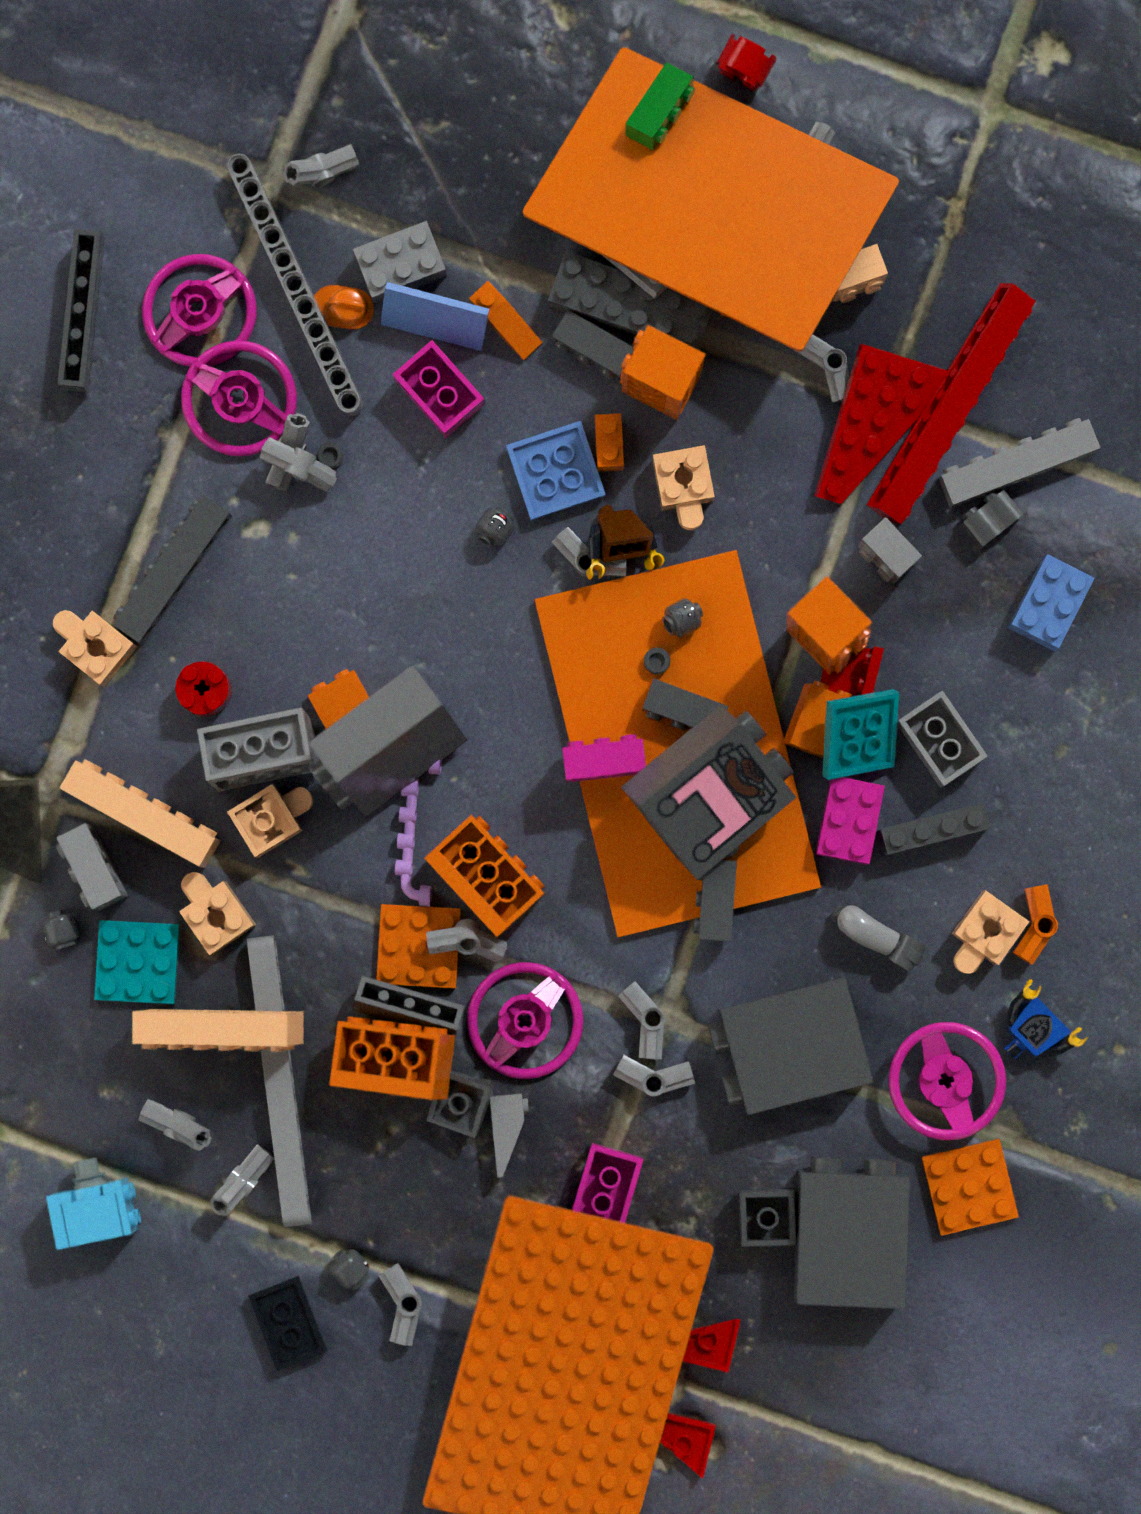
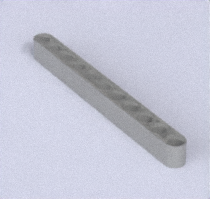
[227,154,364,416]
[247,935,311,1228]

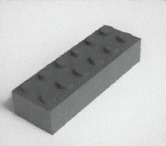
[548,251,713,351]

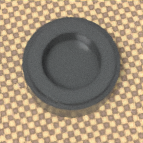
[317,442,344,470]
[644,648,670,675]

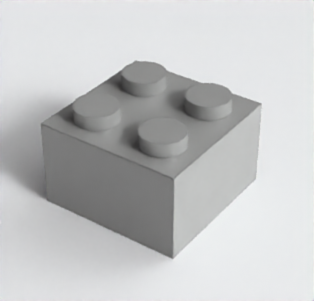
[858,517,922,584]

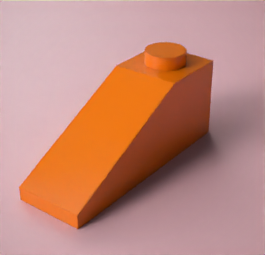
[469,281,543,361]

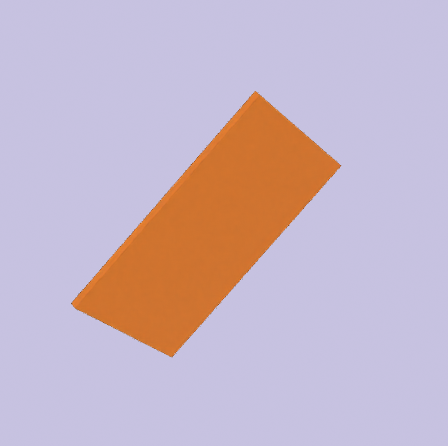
[535,550,821,937]

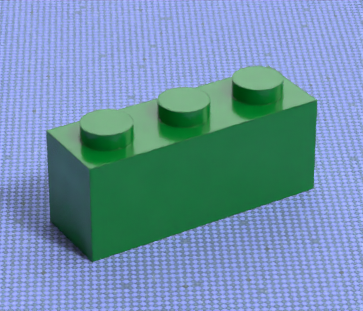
[625,62,695,150]

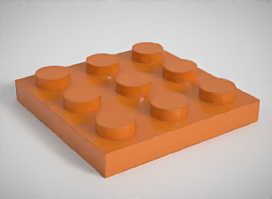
[377,904,461,988]
[921,1138,1019,1236]

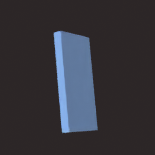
[380,282,489,351]

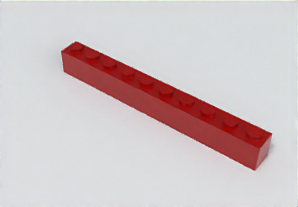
[866,283,1036,524]

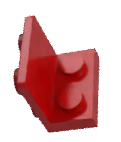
[820,646,884,697]

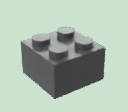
[738,1189,796,1247]

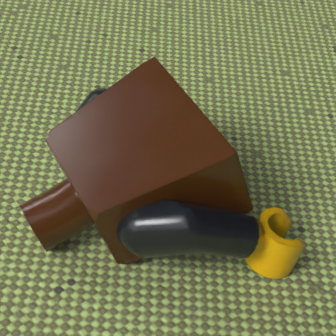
[586,505,664,580]

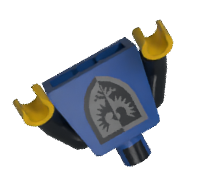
[1004,979,1088,1060]

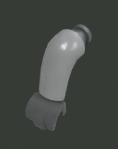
[832,905,925,972]

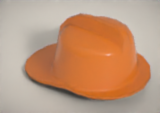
[311,285,374,329]

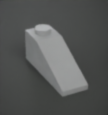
[490,1093,529,1178]

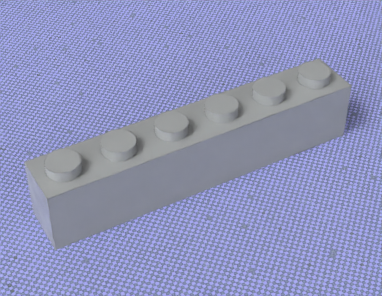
[939,418,1100,508]

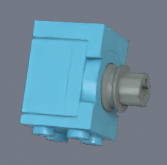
[46,1157,141,1250]

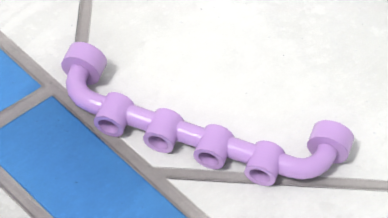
[395,760,442,907]

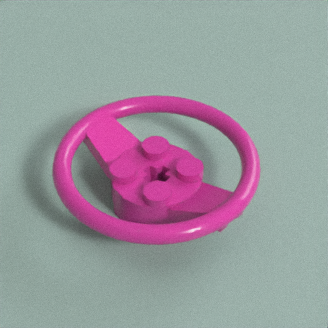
[142,254,257,367]
[181,341,297,456]
[467,962,583,1079]
[888,1022,1006,1140]

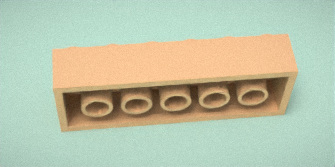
[60,759,221,868]
[132,1009,304,1051]

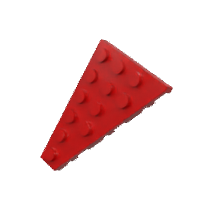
[814,344,947,504]

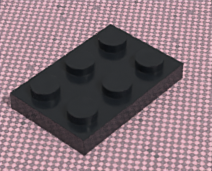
[248,1275,328,1371]

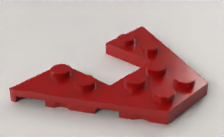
[660,1318,741,1478]

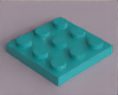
[822,689,899,780]
[94,920,180,1004]

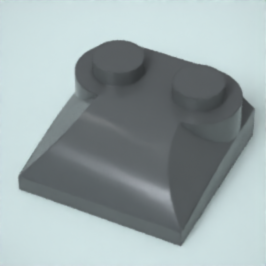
[426,1071,493,1138]

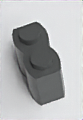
[961,490,1024,549]

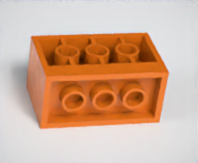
[620,325,706,421]
[786,576,872,675]
[424,814,545,938]
[329,1016,456,1100]

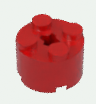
[716,34,777,92]
[175,661,232,717]

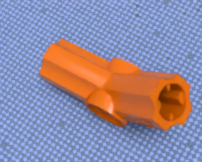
[1012,884,1058,965]

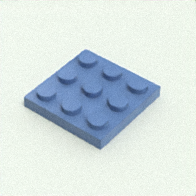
[506,421,606,521]

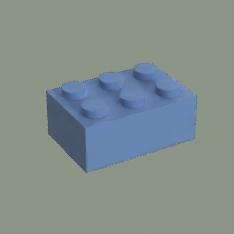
[1007,554,1095,652]

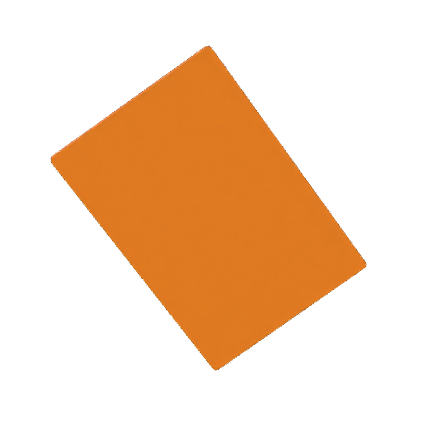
[523,48,899,352]
[423,1196,713,1514]

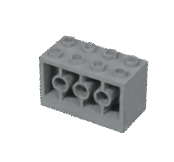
[197,708,319,792]

